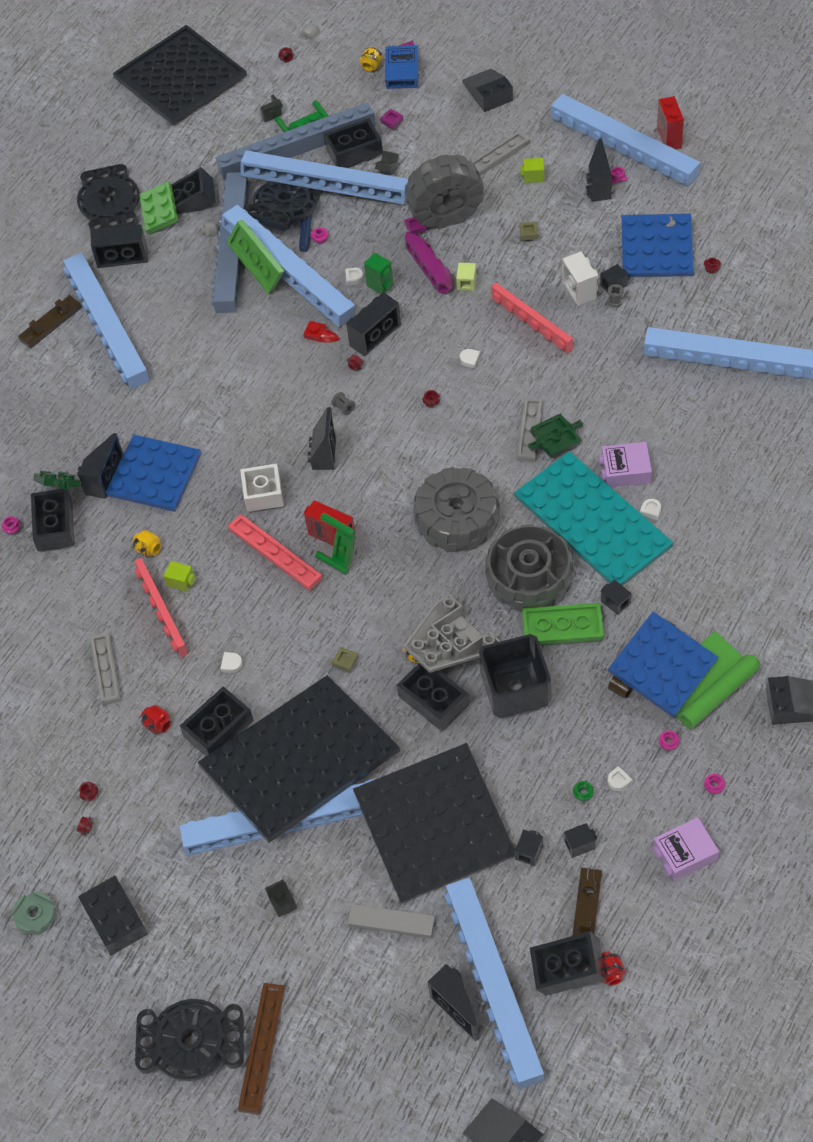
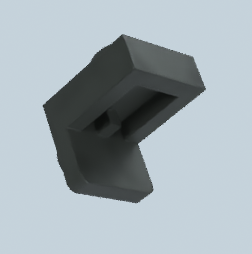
[260,94,283,122]
[375,151,399,174]
[265,879,297,917]

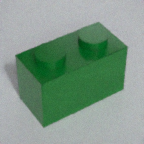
[364,253,394,294]

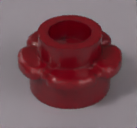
[278,47,294,63]
[703,257,721,274]
[347,354,364,371]
[422,390,440,407]
[79,782,99,801]
[76,816,94,835]

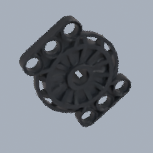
[77,164,140,230]
[245,182,323,231]
[135,999,244,1081]

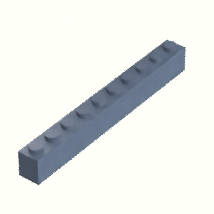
[215,102,376,181]
[211,172,249,313]

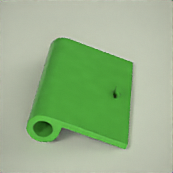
[675,631,760,729]

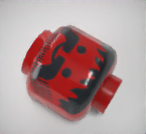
[141,705,171,734]
[601,951,626,986]

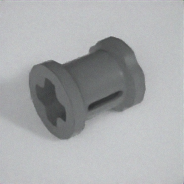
[608,284,624,308]
[331,392,355,415]

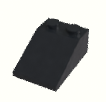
[462,68,513,112]
[585,138,612,202]
[171,167,216,214]
[307,407,336,470]
[77,433,124,499]
[766,676,813,725]
[427,964,479,1042]
[463,1098,544,1142]

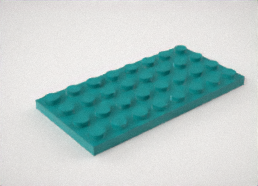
[514,451,673,586]

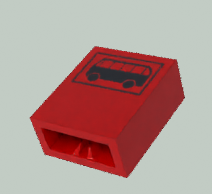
[657,96,684,150]
[304,500,356,546]

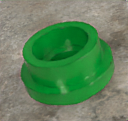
[573,781,594,801]

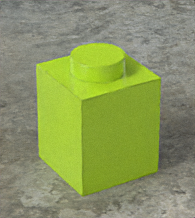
[520,158,544,183]
[163,561,195,592]

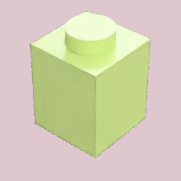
[456,263,477,291]

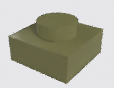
[519,222,538,241]
[332,647,358,673]

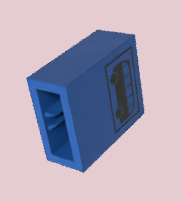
[385,45,419,89]

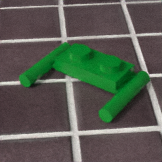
[275,100,329,133]
[315,513,356,575]

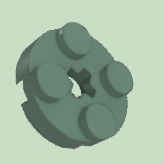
[12,892,56,935]

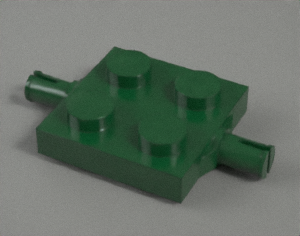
[528,413,583,459]
[33,470,80,490]

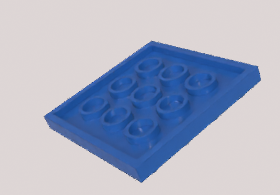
[621,214,693,277]
[106,434,201,512]
[607,611,718,718]

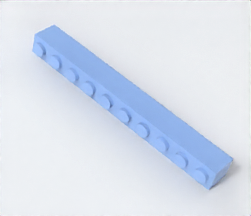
[551,94,701,186]
[241,151,408,204]
[222,205,355,327]
[63,253,150,389]
[644,327,813,379]
[180,779,375,856]
[444,877,544,1089]

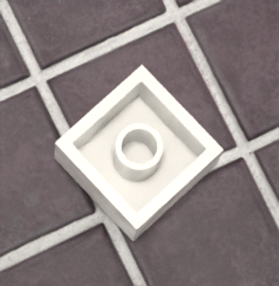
[562,252,598,306]
[240,463,284,512]

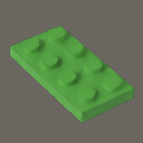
[227,219,284,294]
[522,603,604,645]

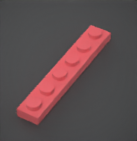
[491,283,573,353]
[228,514,323,591]
[134,558,188,657]

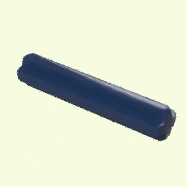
[299,214,312,252]

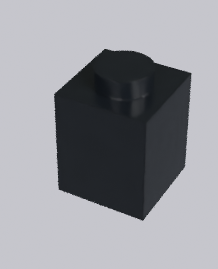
[600,264,628,293]
[601,579,632,615]
[564,823,597,858]
[515,829,543,866]

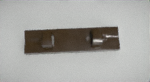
[18,295,82,349]
[572,867,602,936]

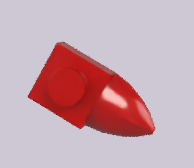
[303,321,340,343]

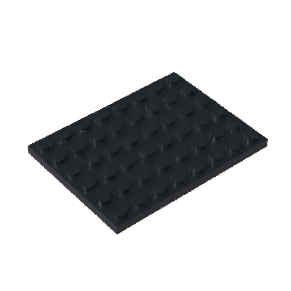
[198,675,400,843]

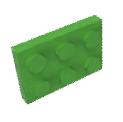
[139,181,178,235]

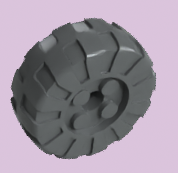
[405,154,485,229]
[413,467,500,552]
[485,524,574,611]

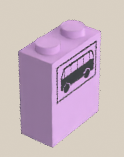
[598,442,652,487]
[652,817,719,881]

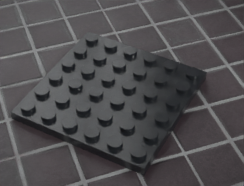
[113,25,247,125]
[353,743,515,904]

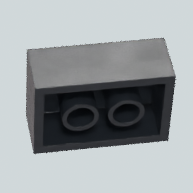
[323,118,383,168]
[90,224,148,268]
[346,292,401,357]
[31,489,75,551]
[396,663,469,731]
[179,686,254,756]
[78,875,148,956]
[530,931,607,996]

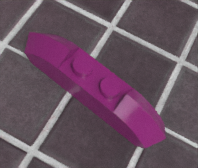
[405,232,453,294]

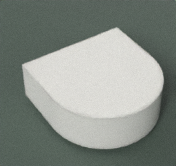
[345,268,363,286]
[460,349,480,369]
[640,499,661,520]
[221,652,242,673]
[607,766,633,791]

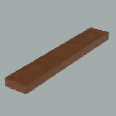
[238,983,285,1115]

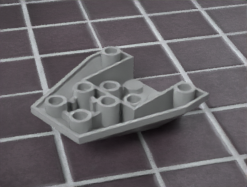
[403,594,500,673]

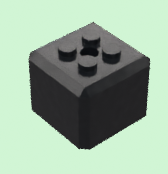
[479,634,552,718]

